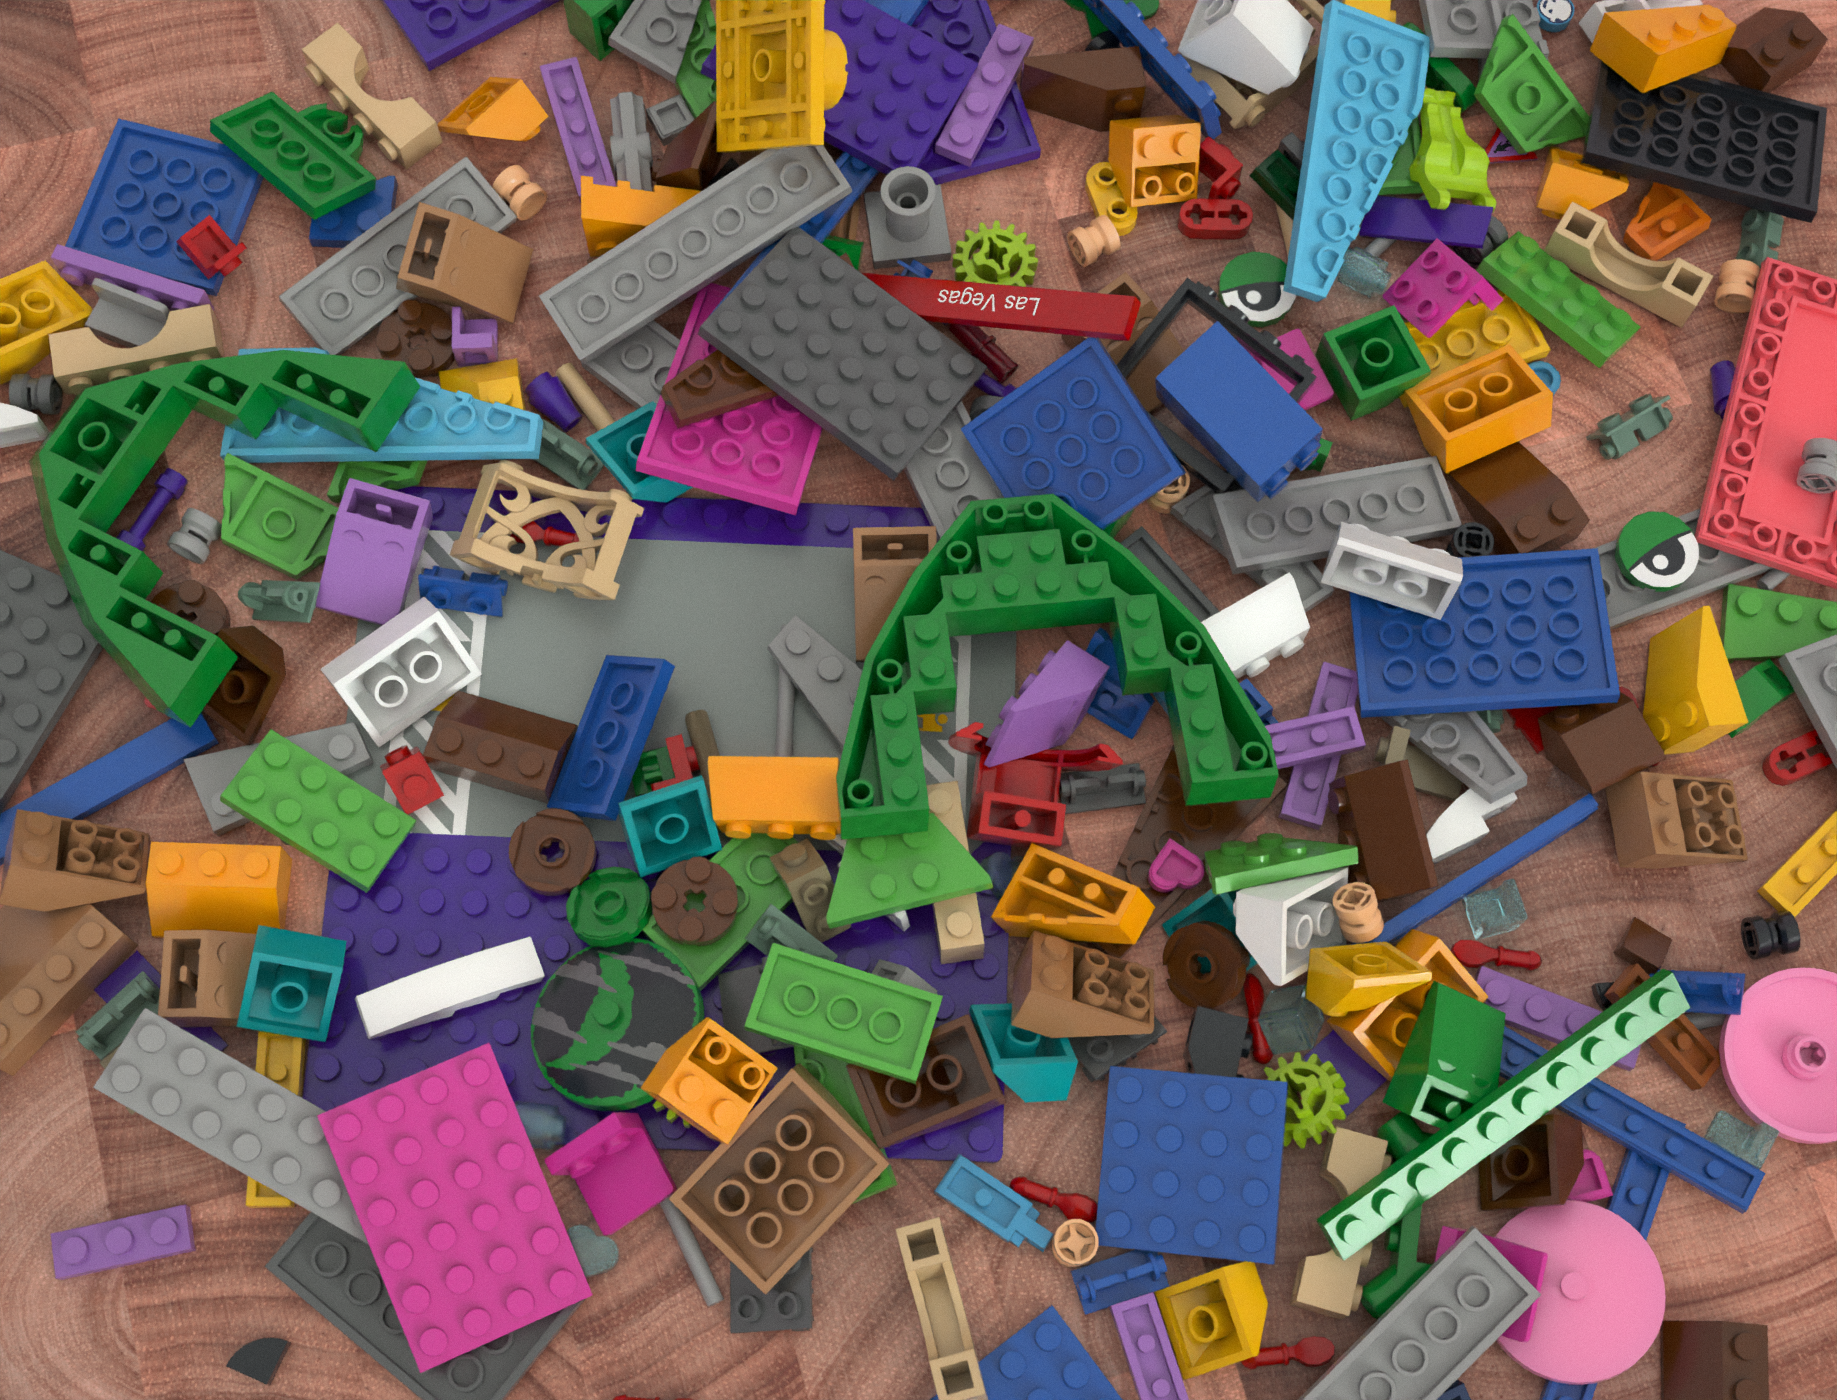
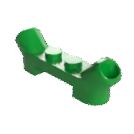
[1361,1112,1435,1320]

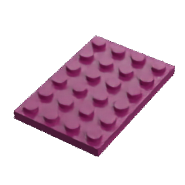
[636,283,823,515]
[317,1043,592,1373]

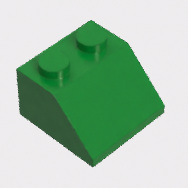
[1315,305,1431,421]

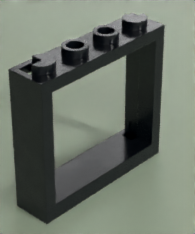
[1117,277,1317,494]

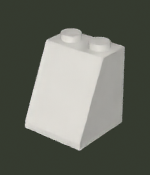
[1178,0,1314,95]

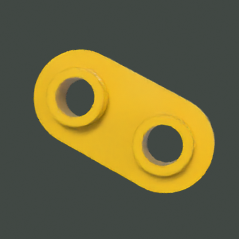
[1085,162,1138,236]

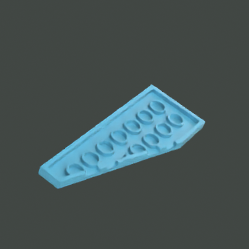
[1283,0,1430,302]
[220,347,544,463]

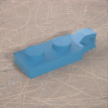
[934,1154,1054,1252]

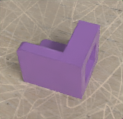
[452,306,498,366]

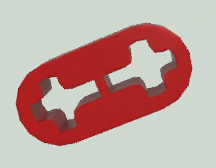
[1177,198,1253,240]
[1762,730,1833,786]

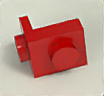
[1199,136,1243,199]
[176,215,247,280]
[651,734,700,792]
[380,745,444,815]

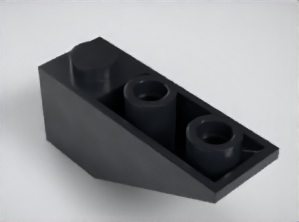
[1183,1006,1253,1078]

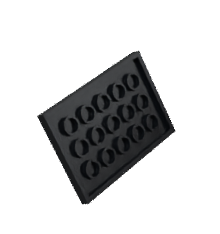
[1581,60,1827,223]

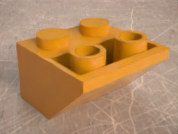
[1108,114,1201,207]
[641,1017,778,1145]

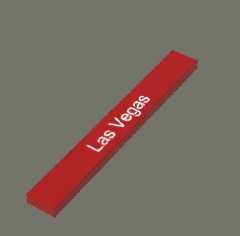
[862,273,1141,341]

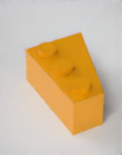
[1590,5,1737,93]
[581,175,701,257]
[991,843,1155,945]

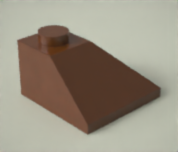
[652,101,723,191]
[202,626,286,745]
[1479,1114,1584,1211]

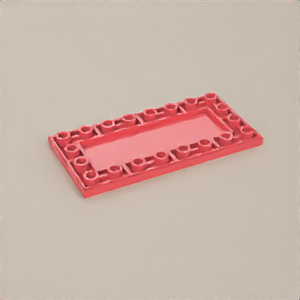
[1694,257,1837,589]

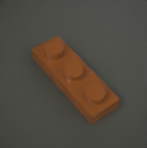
[1605,963,1721,1091]

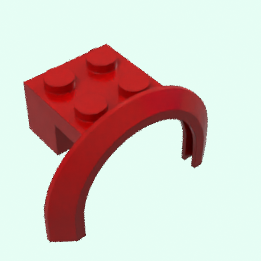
[948,722,1123,851]

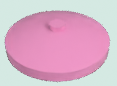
[1719,968,1837,1144]
[1495,1200,1665,1385]

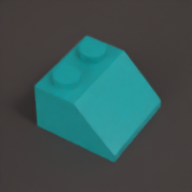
[618,775,722,877]
[237,925,347,1042]

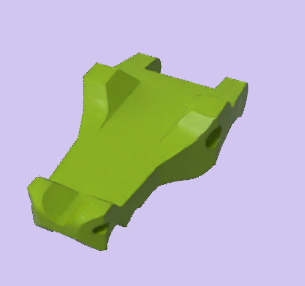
[1409,88,1496,212]

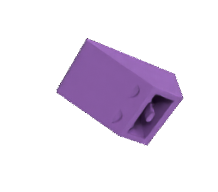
[316,478,433,626]
[984,640,1110,768]

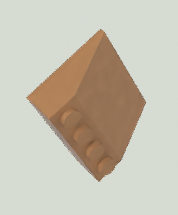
[0,903,138,1076]
[669,1063,891,1295]

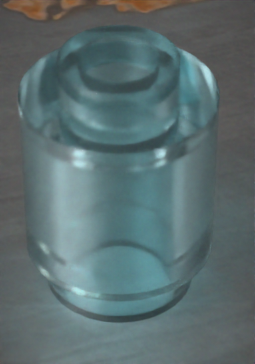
[1337,246,1392,298]
[514,1101,566,1150]

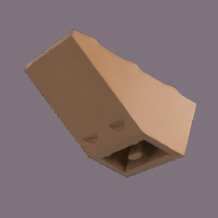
[396,202,533,324]
[1061,272,1184,413]
[853,526,937,662]
[1605,772,1748,869]
[0,809,149,912]
[158,930,256,1027]
[1011,930,1154,1038]

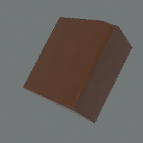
[1614,917,1672,974]

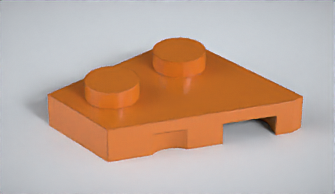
[1623,182,1712,261]

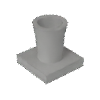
[864,166,951,269]

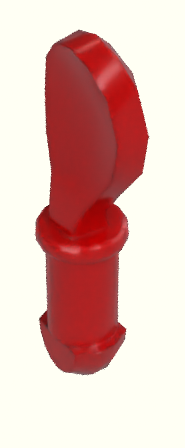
[510,521,580,547]
[1451,940,1542,971]
[1243,973,1273,1065]
[1010,1176,1098,1223]
[1240,1336,1335,1369]

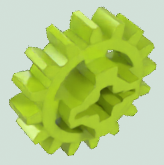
[952,220,1038,287]
[1263,1052,1349,1149]

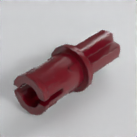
[949,324,1019,383]

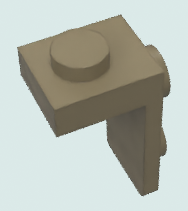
[1374,725,1462,801]
[769,838,851,943]

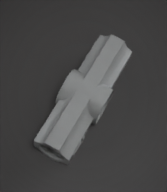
[610,92,653,192]

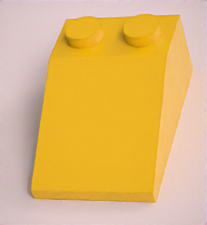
[0,260,93,385]
[1643,606,1749,755]

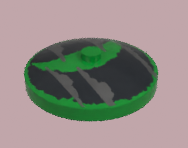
[531,938,705,1111]

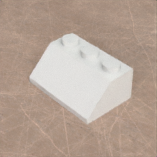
[1321,522,1463,620]
[1201,572,1310,679]
[320,597,482,747]
[1233,867,1348,986]

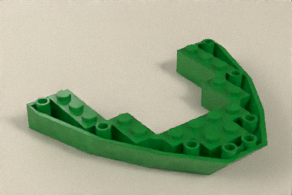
[29,350,420,728]
[836,494,1279,840]

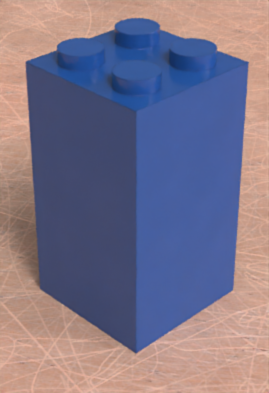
[1155,321,1323,502]

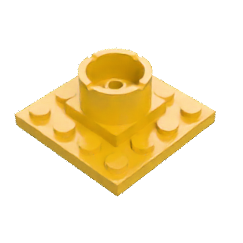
[716,0,848,153]

